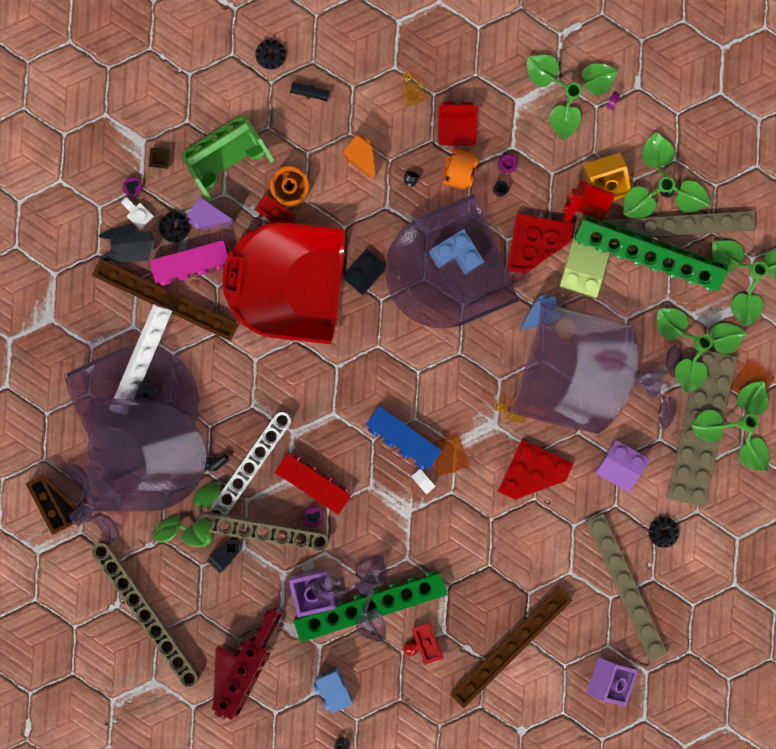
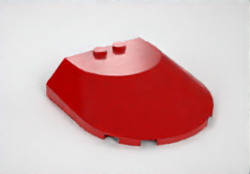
[222,223,345,345]

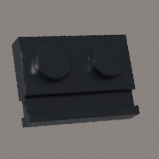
[342,249,388,296]

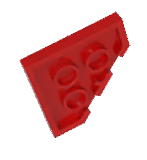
[506,214,573,274]
[497,439,574,500]

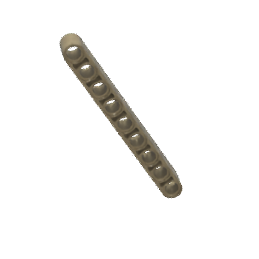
[92,542,199,687]

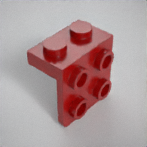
[438,101,478,146]
[562,180,615,223]

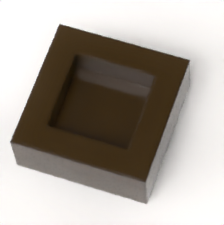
[148,148,170,169]

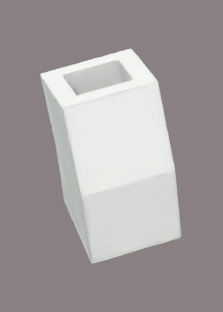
[411,469,436,494]

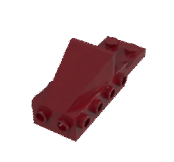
[211,607,284,720]

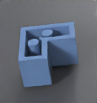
[429,229,484,275]
[314,667,353,714]

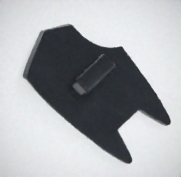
[99,224,155,262]

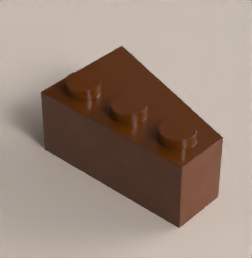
[26,475,87,536]

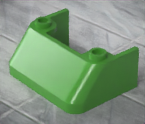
[181,116,274,202]

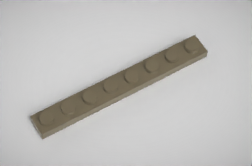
[603,211,755,240]
[585,513,667,661]

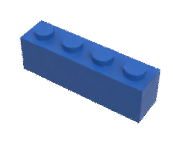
[366,406,442,470]

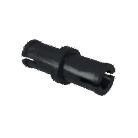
[290,81,330,102]

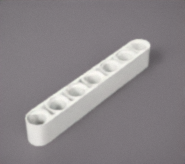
[207,412,291,522]

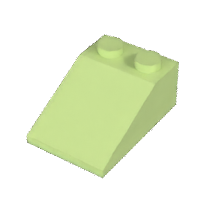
[558,234,609,299]

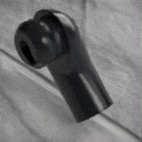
[200,453,230,471]

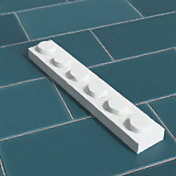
[109,304,172,416]

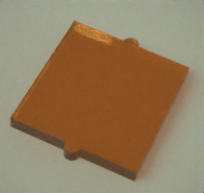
[731,360,775,393]
[432,435,469,476]

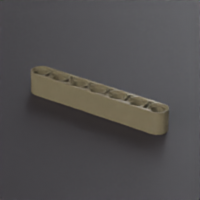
[196,511,329,551]

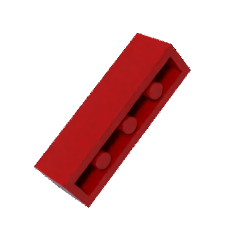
[274,452,351,515]

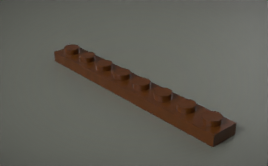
[92,259,239,341]
[450,586,573,709]

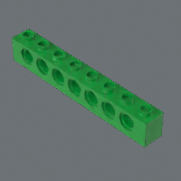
[575,214,728,291]
[293,570,447,643]

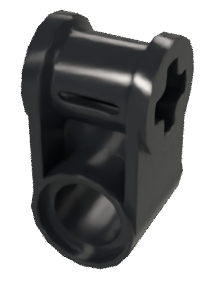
[206,538,242,574]

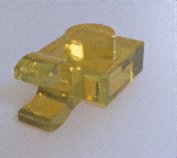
[401,71,425,107]
[494,400,529,424]

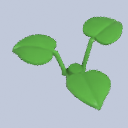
[527,54,617,140]
[623,133,710,218]
[711,240,776,327]
[656,308,746,393]
[691,382,769,472]
[153,482,222,547]

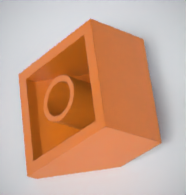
[342,135,376,181]

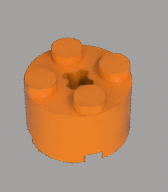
[442,147,478,190]
[270,166,310,207]

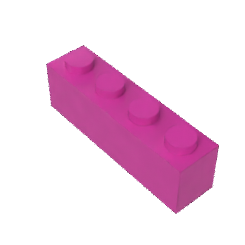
[150,240,229,286]

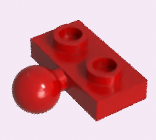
[403,622,444,665]

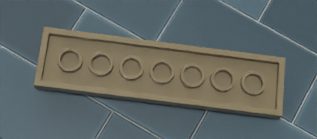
[667,350,737,507]

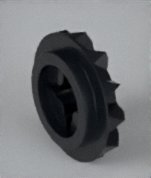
[255,39,286,70]
[159,212,190,243]
[648,517,680,548]

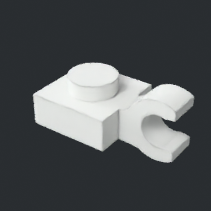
[121,197,154,230]

